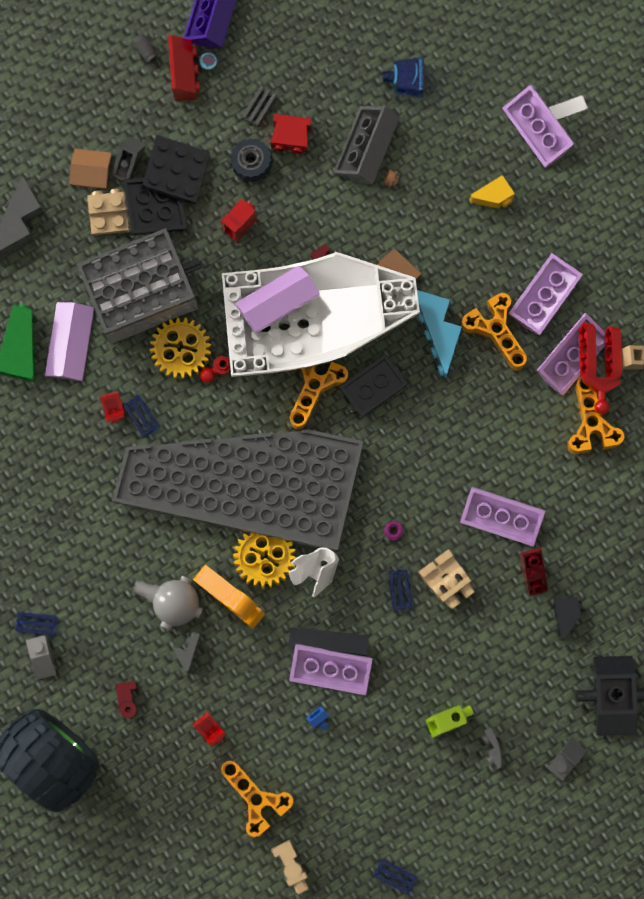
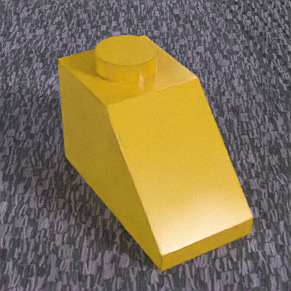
[470,175,515,209]

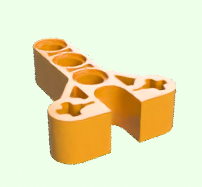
[461,293,527,371]
[290,362,348,430]
[567,376,624,454]
[193,565,265,629]
[221,761,294,837]

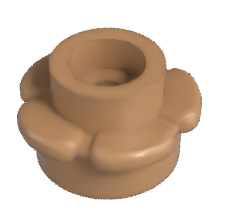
[383,170,399,188]

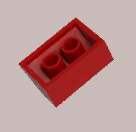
[168,35,200,101]

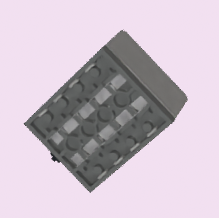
[77,228,202,345]

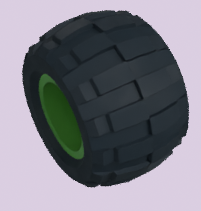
[0,709,100,812]

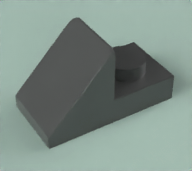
[172,632,201,673]
[547,738,587,781]

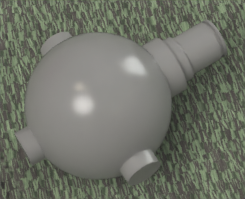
[133,576,203,630]

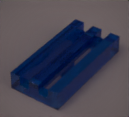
[123,394,159,437]
[388,569,412,611]
[15,612,57,636]
[373,859,417,895]

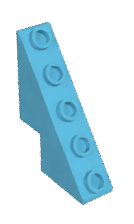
[417,290,461,378]

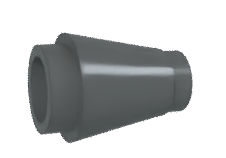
[132,33,157,62]

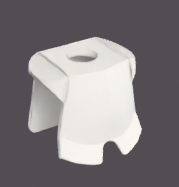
[289,547,339,597]

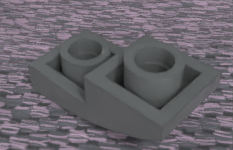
[482,727,501,769]

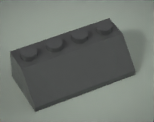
[333,106,400,184]

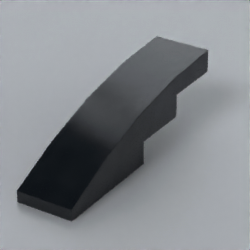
[288,627,369,656]

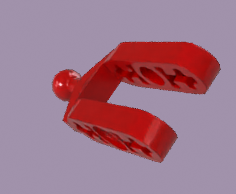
[579,323,622,415]

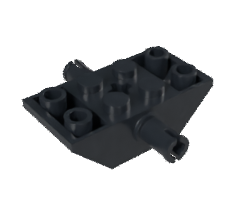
[575,656,644,736]

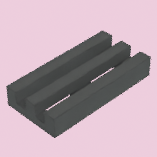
[242,86,277,127]

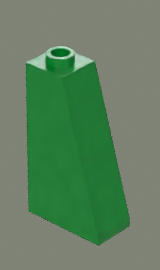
[0,304,36,383]

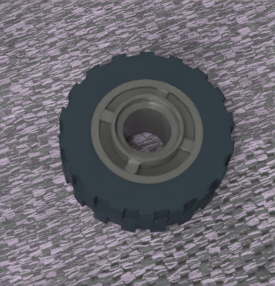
[230,138,272,182]

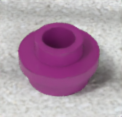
[384,521,403,541]

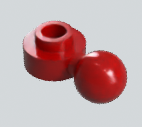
[200,356,231,383]

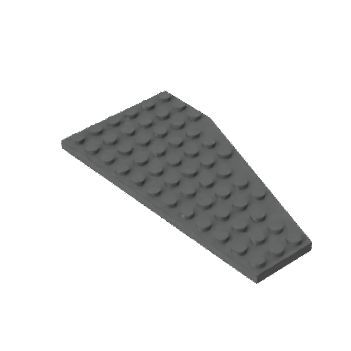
[112,429,364,552]

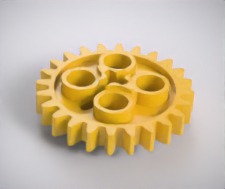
[150,317,212,379]
[233,533,296,589]

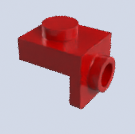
[100,391,125,423]
[193,712,226,746]

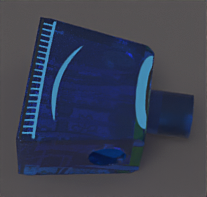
[382,57,424,97]

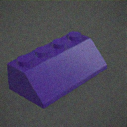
[183,0,236,49]

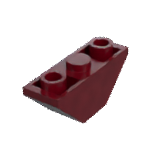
[519,548,548,596]

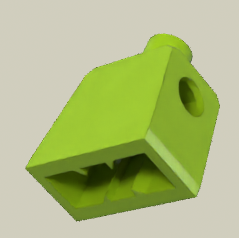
[425,705,474,738]

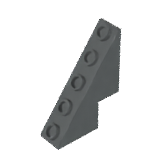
[0,177,43,257]

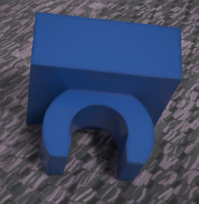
[306,706,329,731]

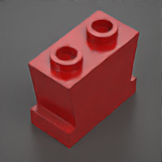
[270,114,312,154]
[221,199,257,242]

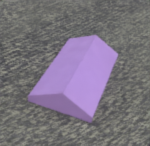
[502,85,575,167]
[508,253,583,335]
[235,265,320,333]
[45,302,94,381]
[537,313,605,395]
[460,487,545,546]
[289,644,373,695]

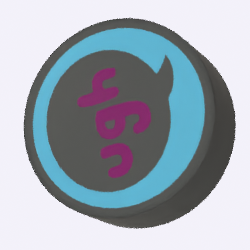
[199,52,218,72]

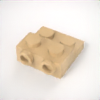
[87,189,129,236]

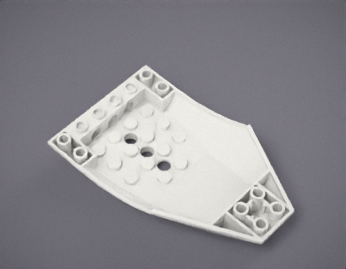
[222,252,420,377]

